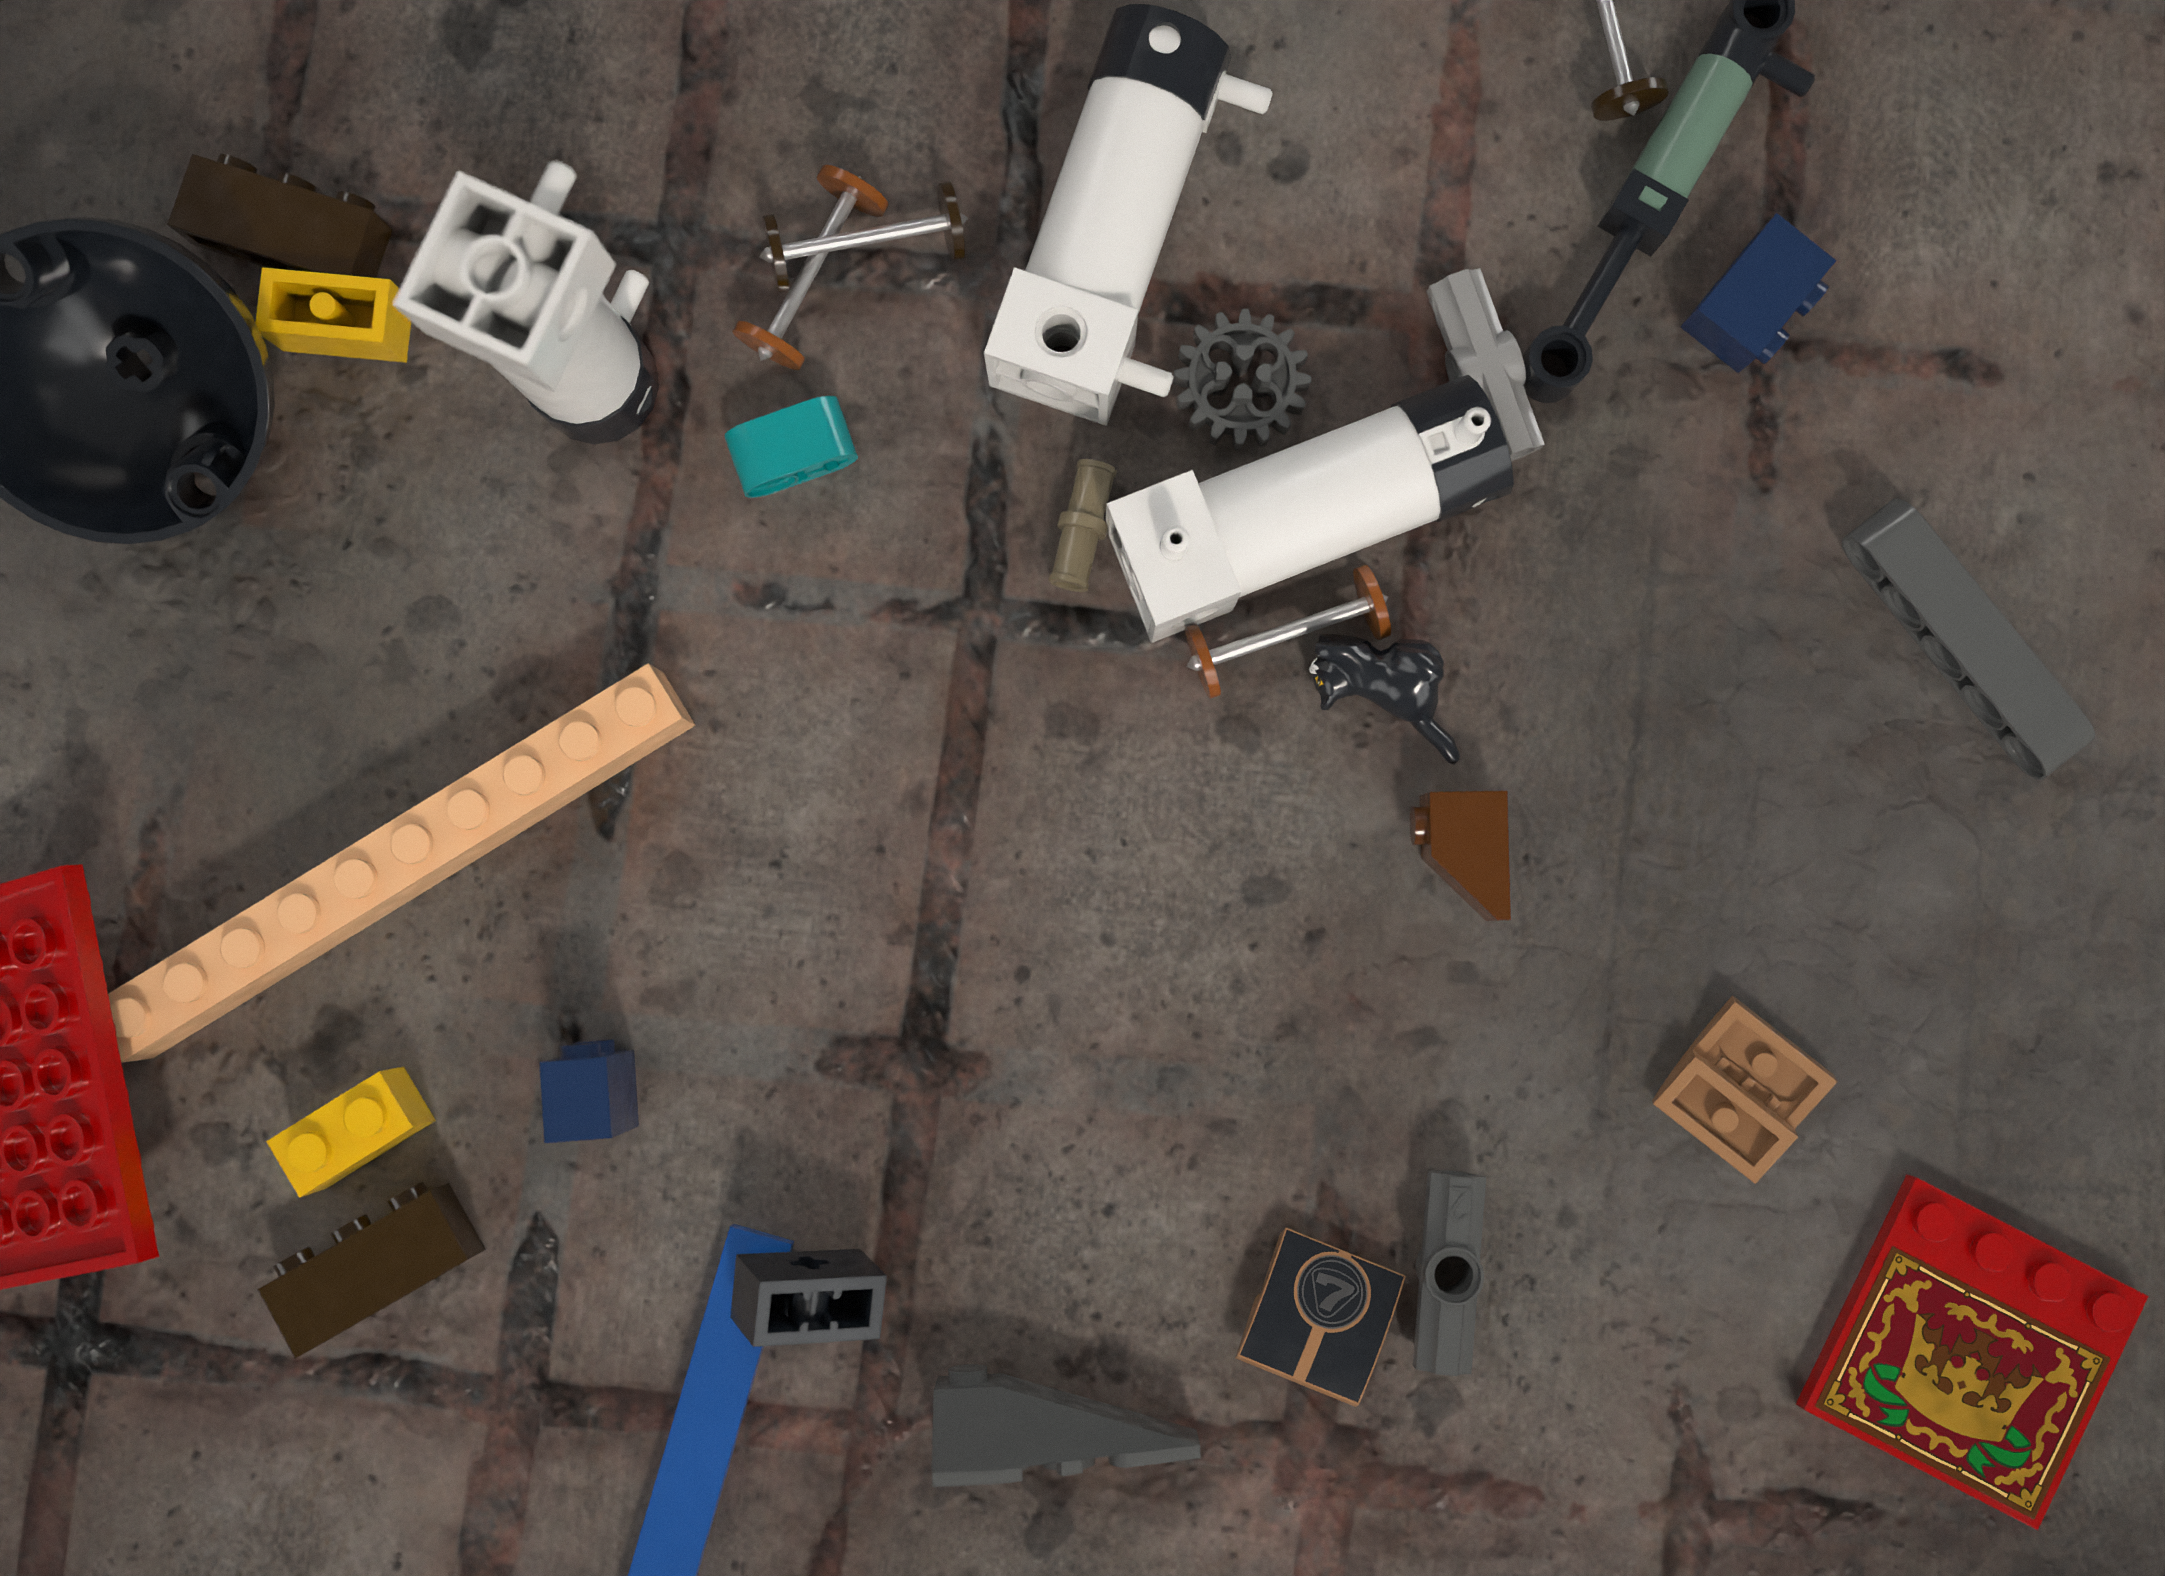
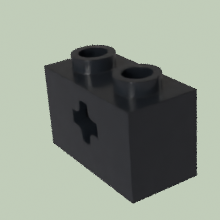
[730,1249,887,1347]

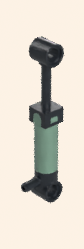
[1522,0,1815,403]

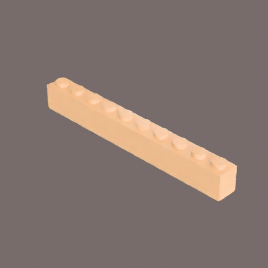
[108,663,695,1063]

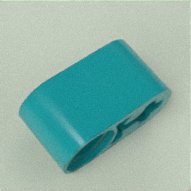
[724,395,858,498]

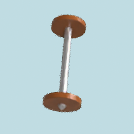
[732,165,889,370]
[1185,564,1391,699]

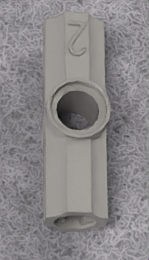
[1426,268,1545,462]

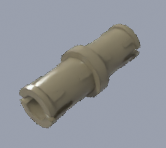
[1048,459,1117,592]

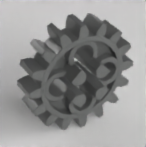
[1173,309,1311,451]

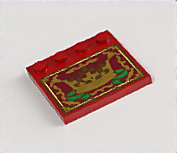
[1796,1174,2149,1530]

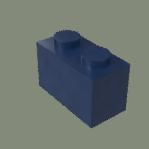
[1680,213,1837,373]
[539,1039,639,1143]

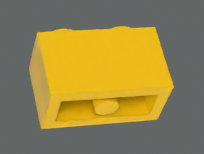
[255,267,412,363]
[266,1066,436,1198]

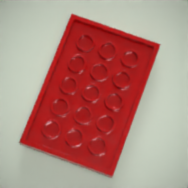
[0,864,159,1290]

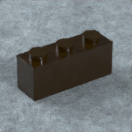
[167,154,393,278]
[257,1182,486,1359]

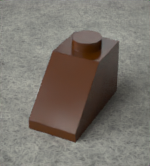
[1410,791,1511,921]

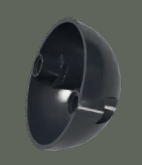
[0,217,275,544]

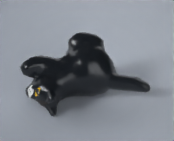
[1309,634,1460,765]

